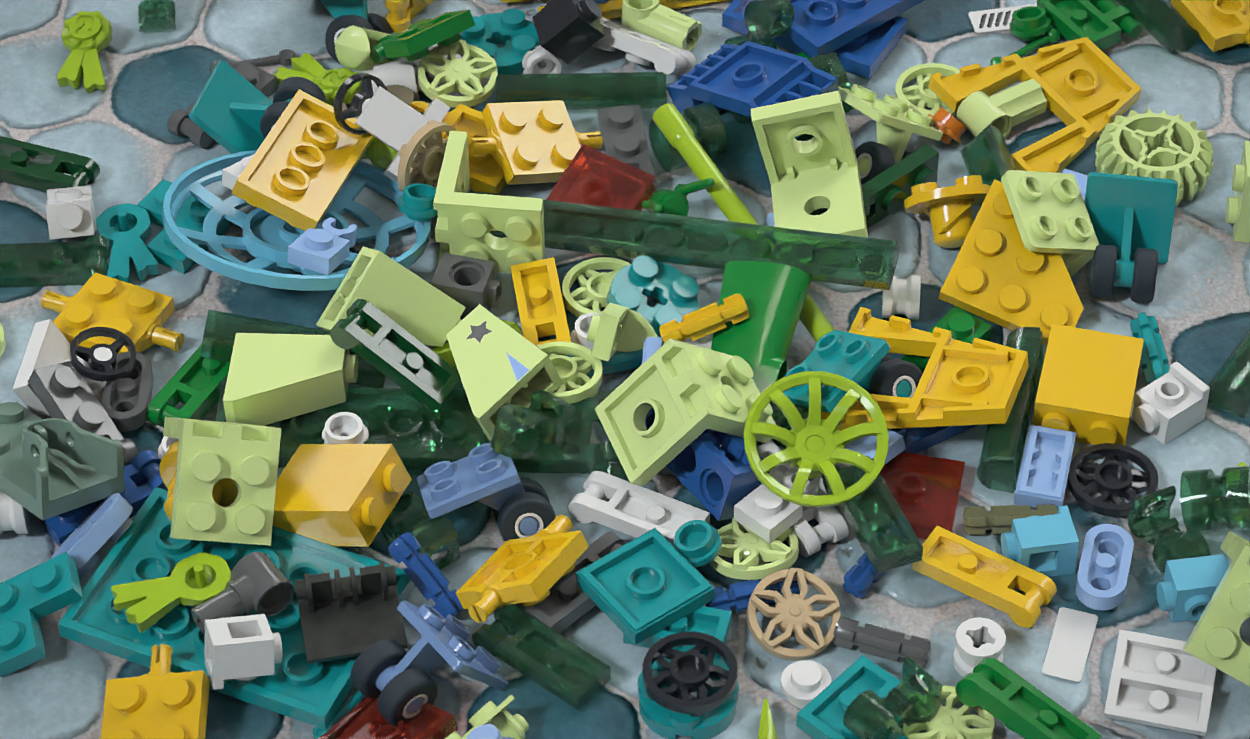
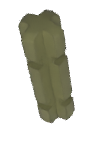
[963,504,1057,535]

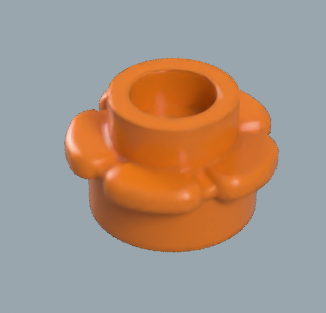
[928,107,967,145]

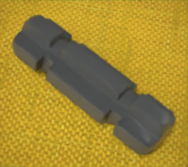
[833,617,931,668]

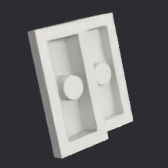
[1104,629,1216,736]

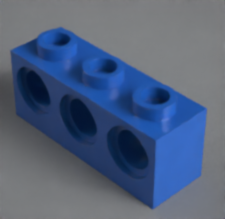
[645,407,770,521]

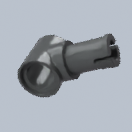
[191,552,295,635]

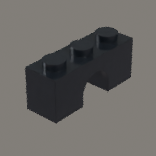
[532,0,605,64]

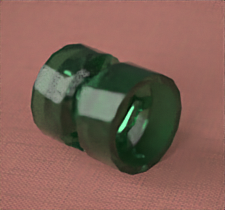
[649,102,727,172]
[1180,466,1250,533]

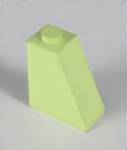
[316,246,466,347]
[223,333,358,426]

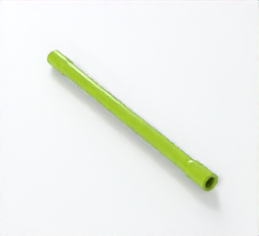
[653,103,835,342]

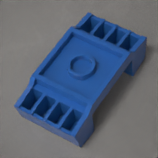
[666,41,840,139]

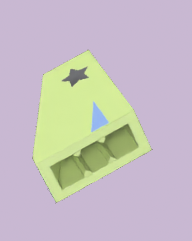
[446,304,564,445]

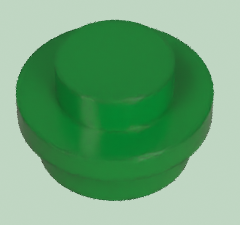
[1009,6,1051,41]

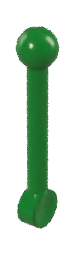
[990,27,1061,66]

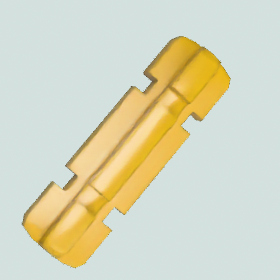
[659,293,750,344]

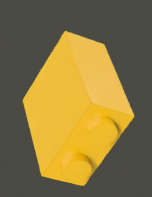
[1032,324,1144,445]
[273,444,412,547]

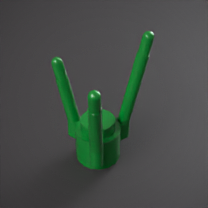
[642,178,718,255]

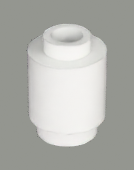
[363,60,422,101]

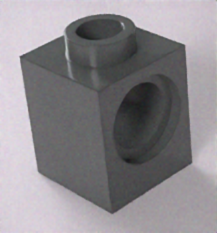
[430,253,502,320]

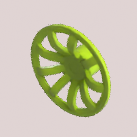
[743,371,889,508]

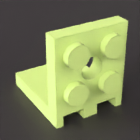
[751,90,868,258]
[433,131,545,273]
[595,339,776,486]
[163,417,281,546]
[1183,531,1250,686]

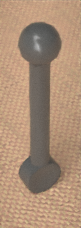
[209,49,295,73]

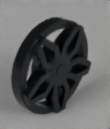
[1068,443,1159,519]
[642,631,738,717]

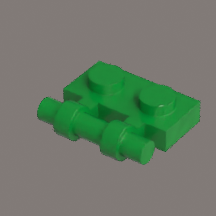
[1037,0,1143,50]
[369,10,475,63]

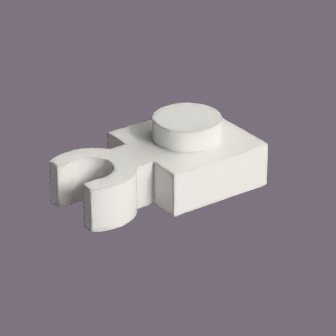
[734,467,819,543]

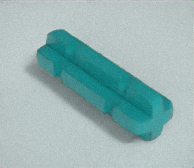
[1130,312,1170,385]

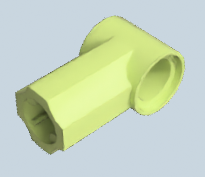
[622,0,702,52]
[956,79,1047,147]

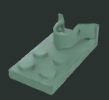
[0,402,124,520]

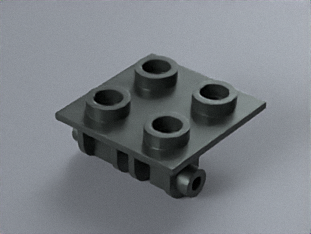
[295,562,408,664]

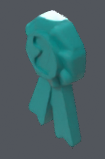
[96,203,159,283]

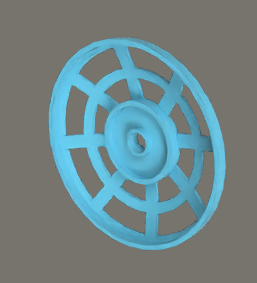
[162,150,431,291]

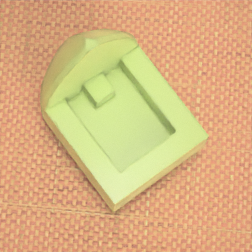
[335,25,393,72]
[587,303,658,361]

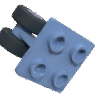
[417,442,556,541]
[350,600,509,728]

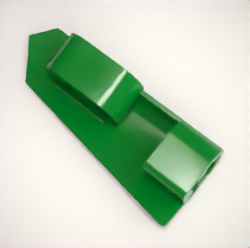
[711,261,811,446]

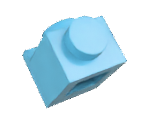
[1001,505,1079,577]
[1157,554,1229,623]

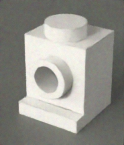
[45,185,97,240]
[1131,361,1210,445]
[205,614,282,690]

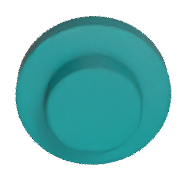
[398,183,438,222]
[673,520,722,567]

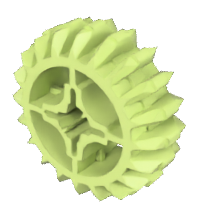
[1095,108,1213,207]

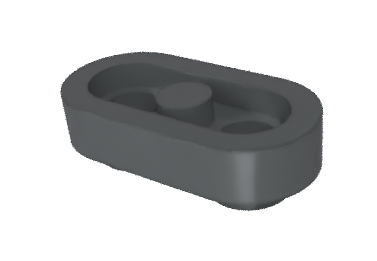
[100,352,154,432]

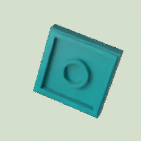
[576,528,715,645]

